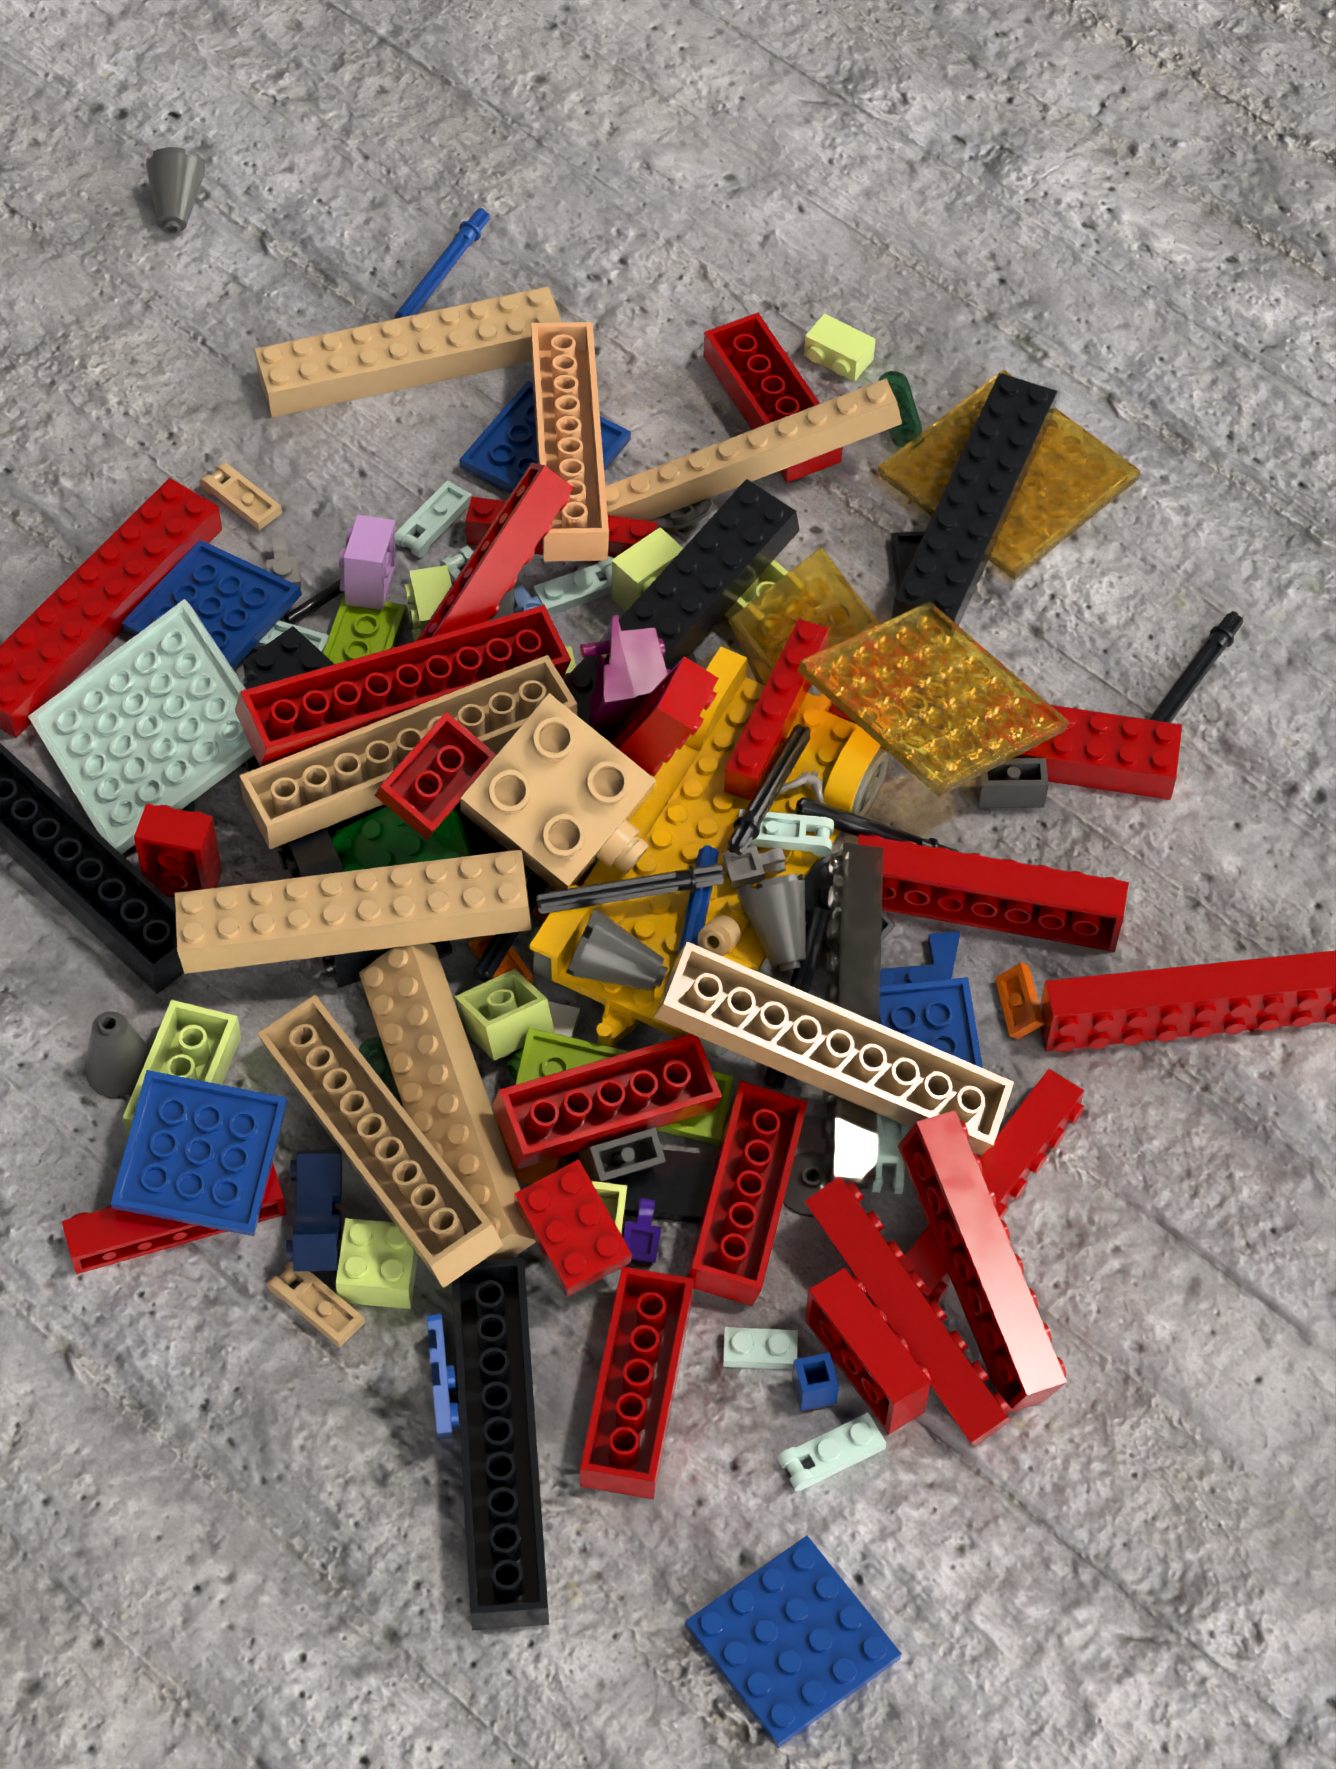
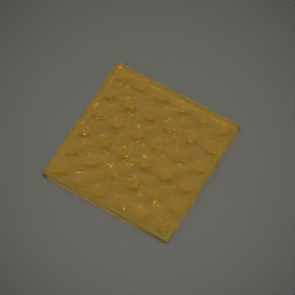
[877,369,1141,580]
[797,602,1069,797]

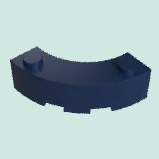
[286,1150,342,1271]

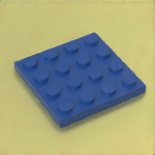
[459,381,631,493]
[121,540,302,670]
[830,977,983,1127]
[110,1070,287,1236]
[685,1535,902,1748]

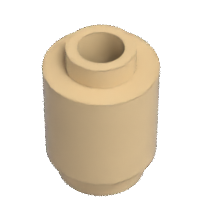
[698,916,740,956]

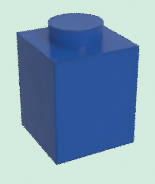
[792,1352,839,1411]

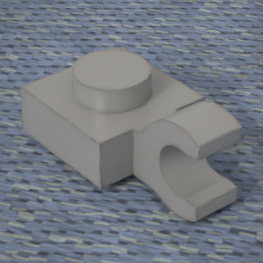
[265,535,302,589]
[723,845,786,889]

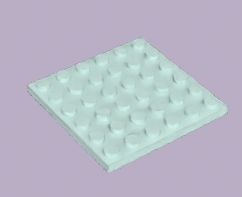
[28,599,254,854]

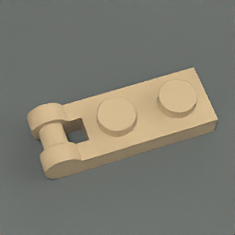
[199,462,282,531]
[266,1262,365,1348]

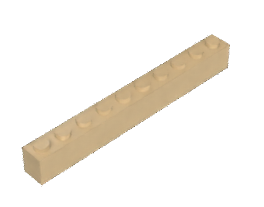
[605,378,902,521]

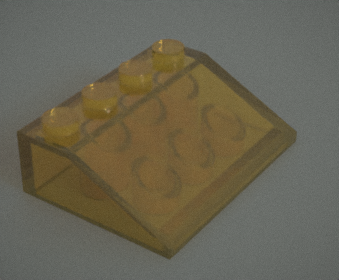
[728,547,880,685]

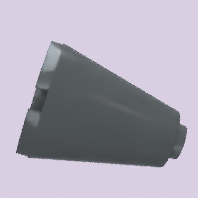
[146,147,205,234]
[736,874,806,972]
[566,909,668,991]
[84,1011,151,1099]

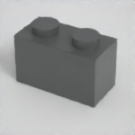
[976,758,1049,809]
[578,1127,666,1182]

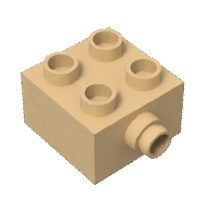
[460,693,656,890]

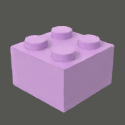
[339,515,396,610]

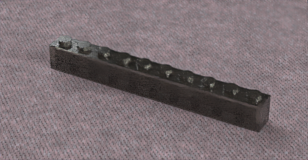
[820,843,883,1189]

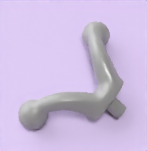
[779,771,828,805]

